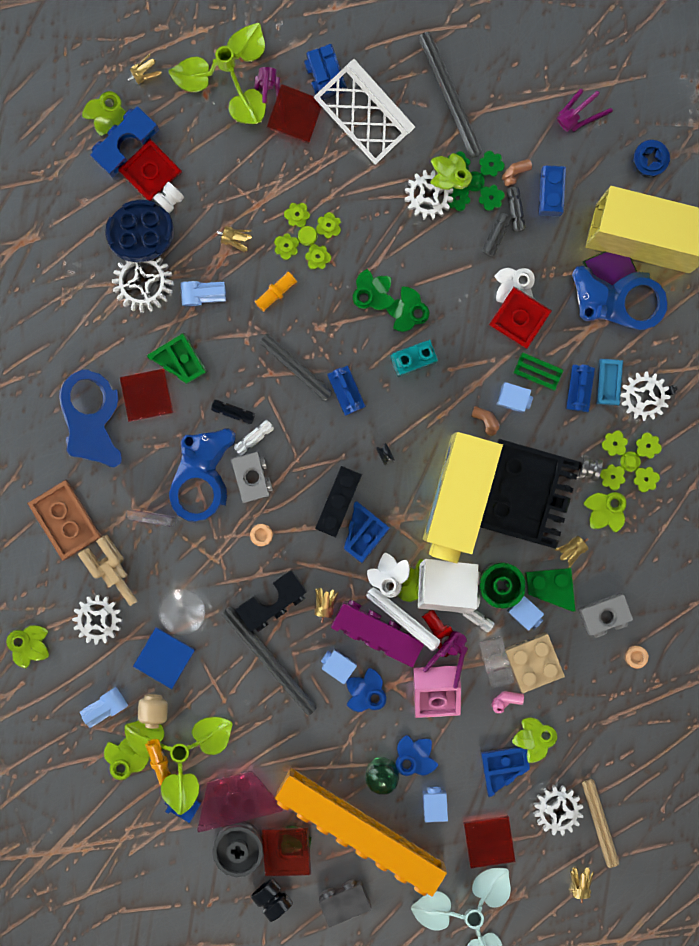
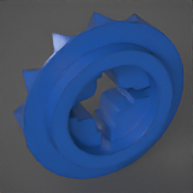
[633,140,670,177]

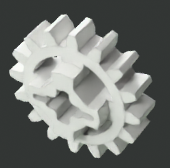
[405,170,453,220]
[620,372,671,421]
[72,595,123,645]
[533,785,583,836]

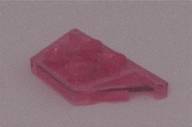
[197,771,283,833]

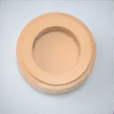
[250,524,273,546]
[625,645,649,669]

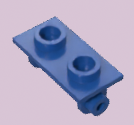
[566,365,595,412]
[327,366,366,416]

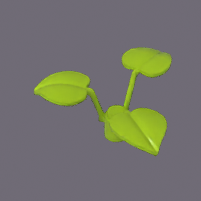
[168,23,266,124]
[125,717,233,815]

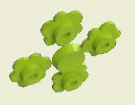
[274,203,341,269]
[600,431,662,492]

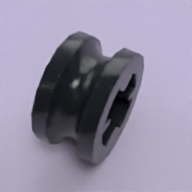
[376,443,395,465]

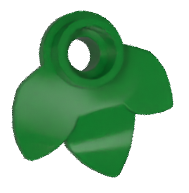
[353,269,395,310]
[386,286,430,332]

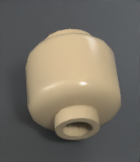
[138,694,168,728]

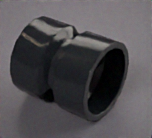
[250,878,293,922]

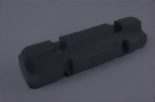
[211,400,255,424]

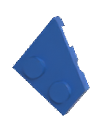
[344,501,391,564]
[481,747,530,797]

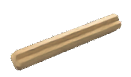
[582,779,619,868]

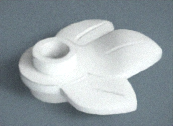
[495,268,535,303]
[367,553,410,598]

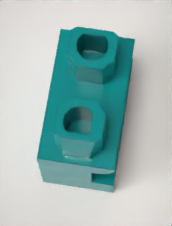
[390,340,438,377]

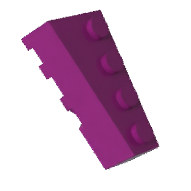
[331,599,424,668]

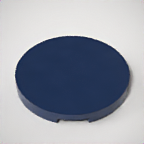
[105,200,174,262]

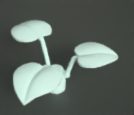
[411,868,511,946]

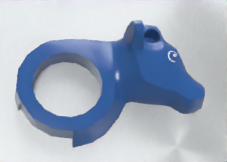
[572,266,667,330]
[59,369,122,467]
[169,428,236,523]

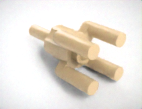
[78,535,137,606]

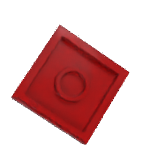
[118,139,182,201]
[489,286,552,349]

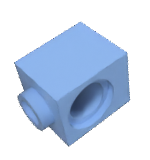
[497,382,533,413]
[507,596,544,631]
[321,649,357,684]
[423,786,448,822]

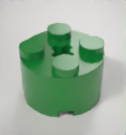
[478,562,525,609]

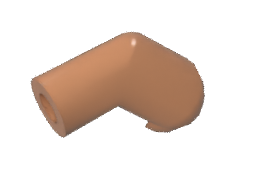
[502,159,532,187]
[471,406,499,436]

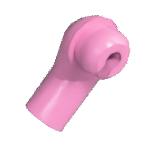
[492,691,524,714]

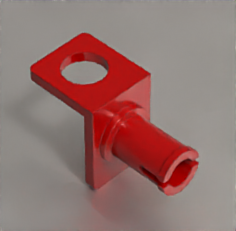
[422,610,453,657]

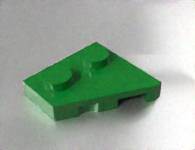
[146,333,207,384]
[525,568,576,612]

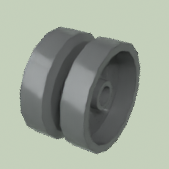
[213,821,265,877]

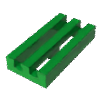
[513,352,564,391]

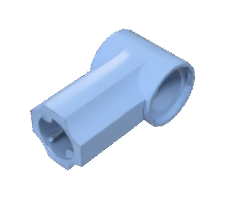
[180,281,226,306]
[80,686,129,728]

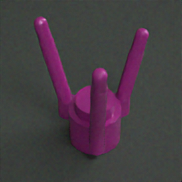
[254,67,286,124]
[556,89,613,132]
[423,631,468,689]

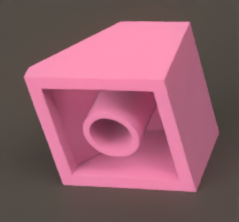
[413,666,461,718]

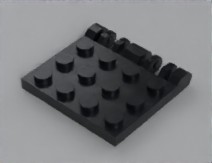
[480,439,581,549]

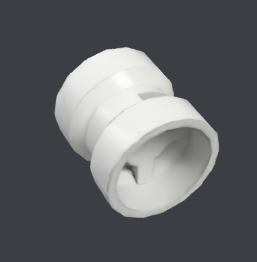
[153,182,185,214]

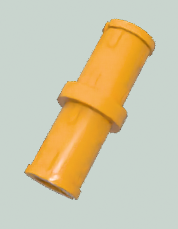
[254,272,297,312]
[145,739,171,785]

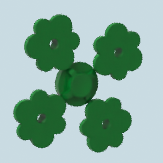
[448,151,505,211]

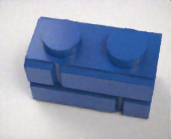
[304,44,347,100]
[538,166,566,217]

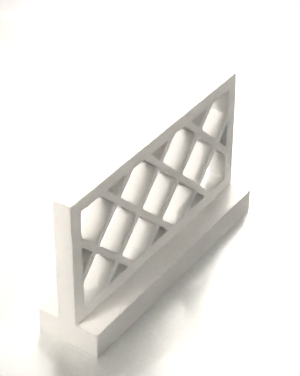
[313,59,415,165]

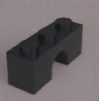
[315,466,362,538]
[235,569,307,632]

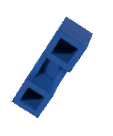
[90,106,159,178]

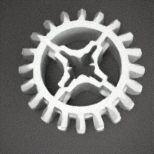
[112,257,174,313]

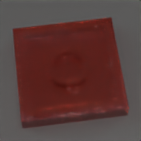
[266,84,324,144]
[120,369,173,422]
[463,815,515,869]
[262,827,311,876]

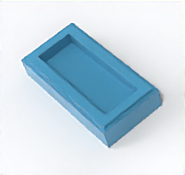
[596,359,623,406]

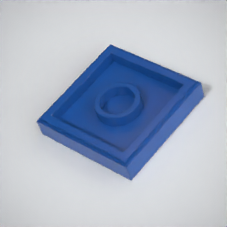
[133,627,195,689]

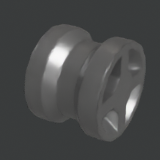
[579,456,603,482]

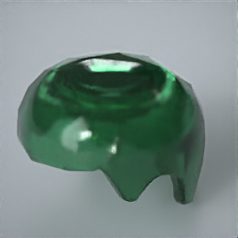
[365,757,399,795]

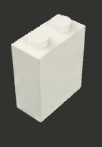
[418,559,481,614]

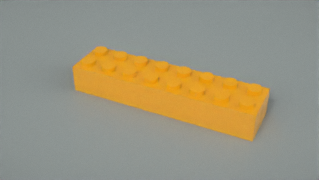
[275,768,447,897]

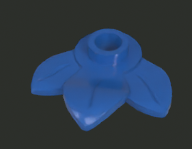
[346,668,386,712]
[396,735,438,776]

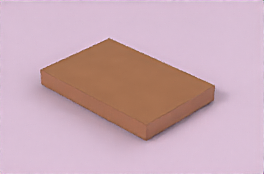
[27,480,102,561]

